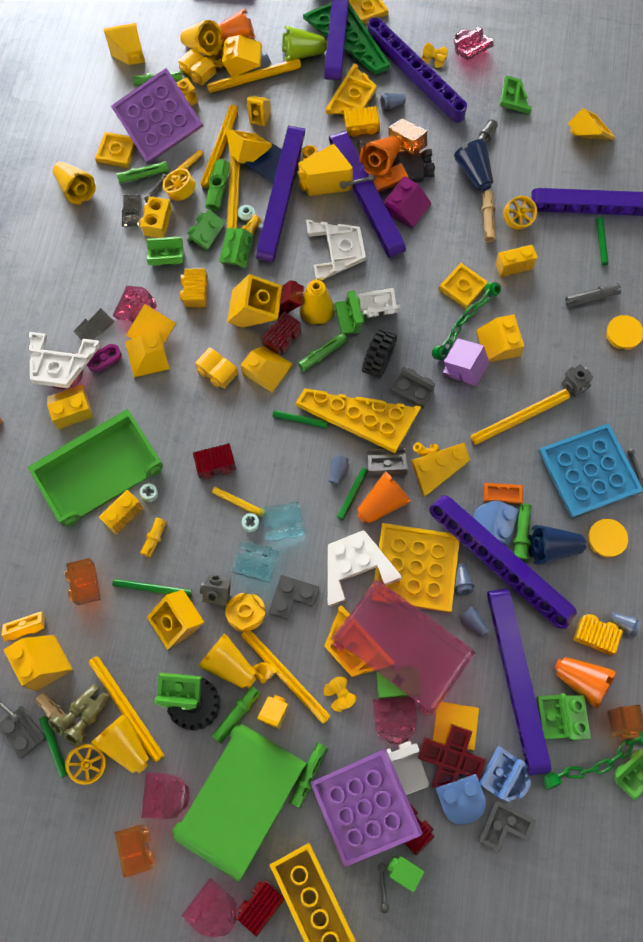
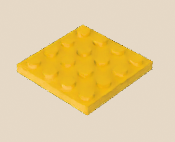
[371,523,459,613]

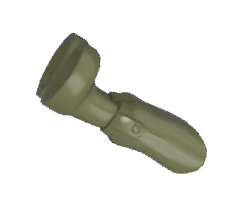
[48,684,110,746]

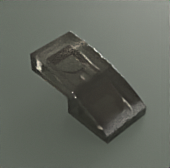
[122,195,142,227]
[73,308,115,340]

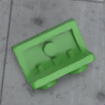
[186,209,225,250]
[219,228,254,268]
[147,237,184,266]
[335,290,365,335]
[154,673,202,710]
[536,693,569,740]
[564,695,591,741]
[614,748,643,802]

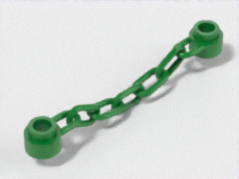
[432,282,501,360]
[543,730,643,790]

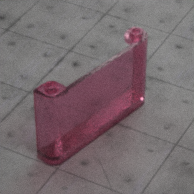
[331,580,476,716]

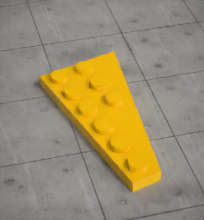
[296,388,421,454]

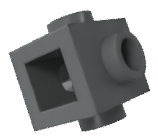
[562,364,593,397]
[200,575,231,606]

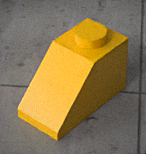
[247,96,271,126]
[257,695,289,730]

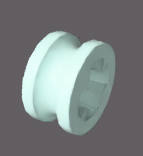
[140,483,158,503]
[242,513,260,533]

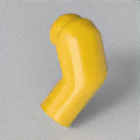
[413,442,440,456]

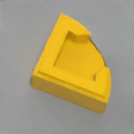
[252,662,278,684]

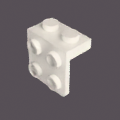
[358,288,401,318]
[386,741,429,795]

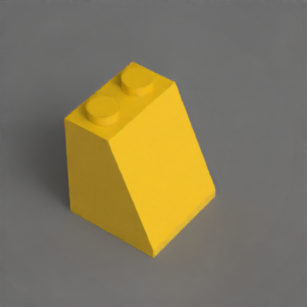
[298,144,353,196]
[227,274,282,328]
[3,635,73,692]

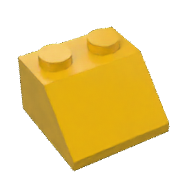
[222,35,262,77]
[476,314,525,362]
[47,384,94,430]
[147,590,204,650]

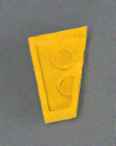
[411,442,470,497]

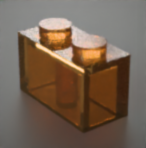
[388,118,427,156]
[64,558,101,606]
[607,704,643,740]
[114,824,155,878]

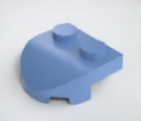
[473,501,519,546]
[479,746,531,802]
[435,774,486,825]

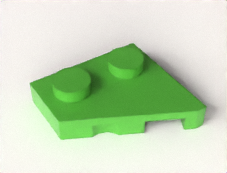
[499,75,532,114]

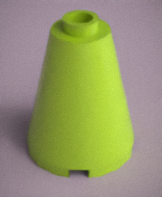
[282,25,327,61]

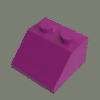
[385,176,432,229]

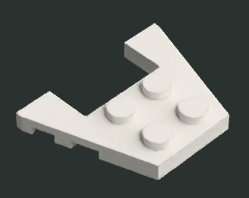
[306,220,366,281]
[29,332,100,388]
[328,530,402,607]

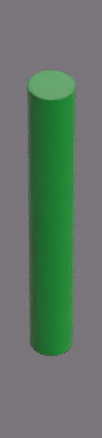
[596,217,609,266]
[272,410,328,429]
[337,467,368,520]
[39,716,68,778]

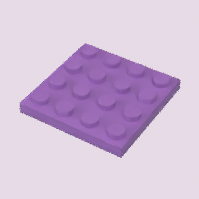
[111,68,203,164]
[310,748,423,867]

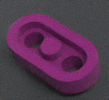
[87,344,122,373]

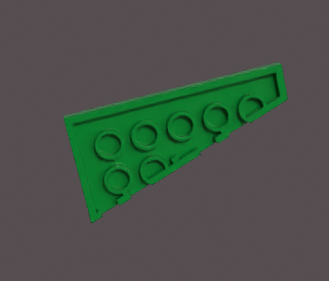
[303,3,390,75]

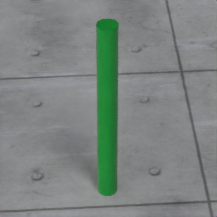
[112,578,192,598]

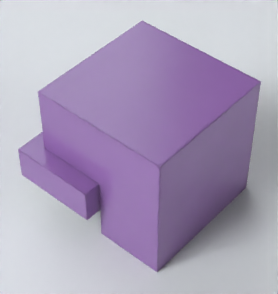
[443,339,490,386]

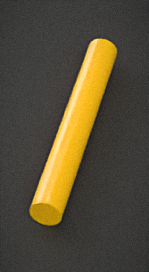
[163,149,203,181]
[212,486,266,518]

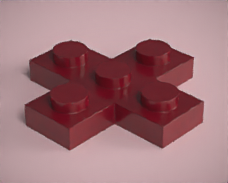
[418,723,486,788]

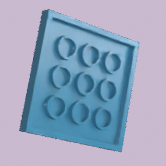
[538,423,643,519]

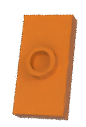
[373,163,409,193]
[483,483,523,505]

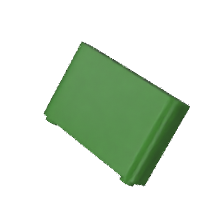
[27,409,163,527]
[172,723,307,882]

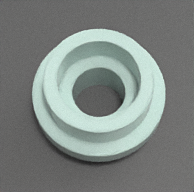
[238,205,255,222]

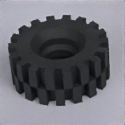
[362,329,397,379]
[167,678,221,731]

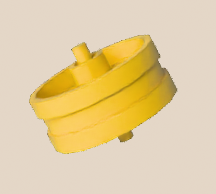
[163,168,196,201]
[503,196,537,230]
[65,744,106,785]

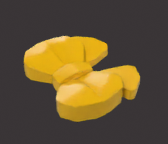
[421,43,448,68]
[324,676,357,712]

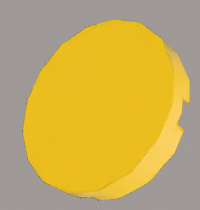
[606,315,643,350]
[587,519,628,558]
[225,593,265,632]

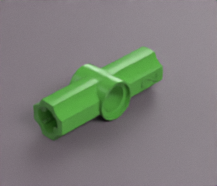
[205,159,230,212]

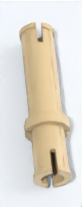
[482,191,496,242]
[34,692,88,742]

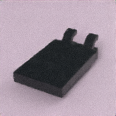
[391,149,435,183]

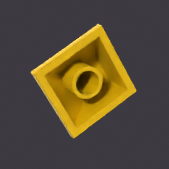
[103,23,145,65]
[568,108,616,140]
[226,129,272,164]
[125,331,170,378]
[241,346,293,393]

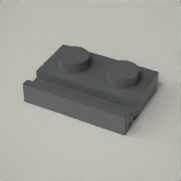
[367,447,407,476]
[0,706,46,759]

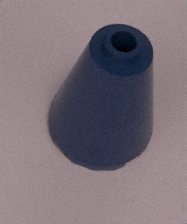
[454,139,493,191]
[529,525,587,565]

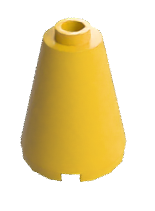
[180,20,223,56]
[52,162,96,205]
[299,280,335,325]
[198,633,257,689]
[91,713,149,774]

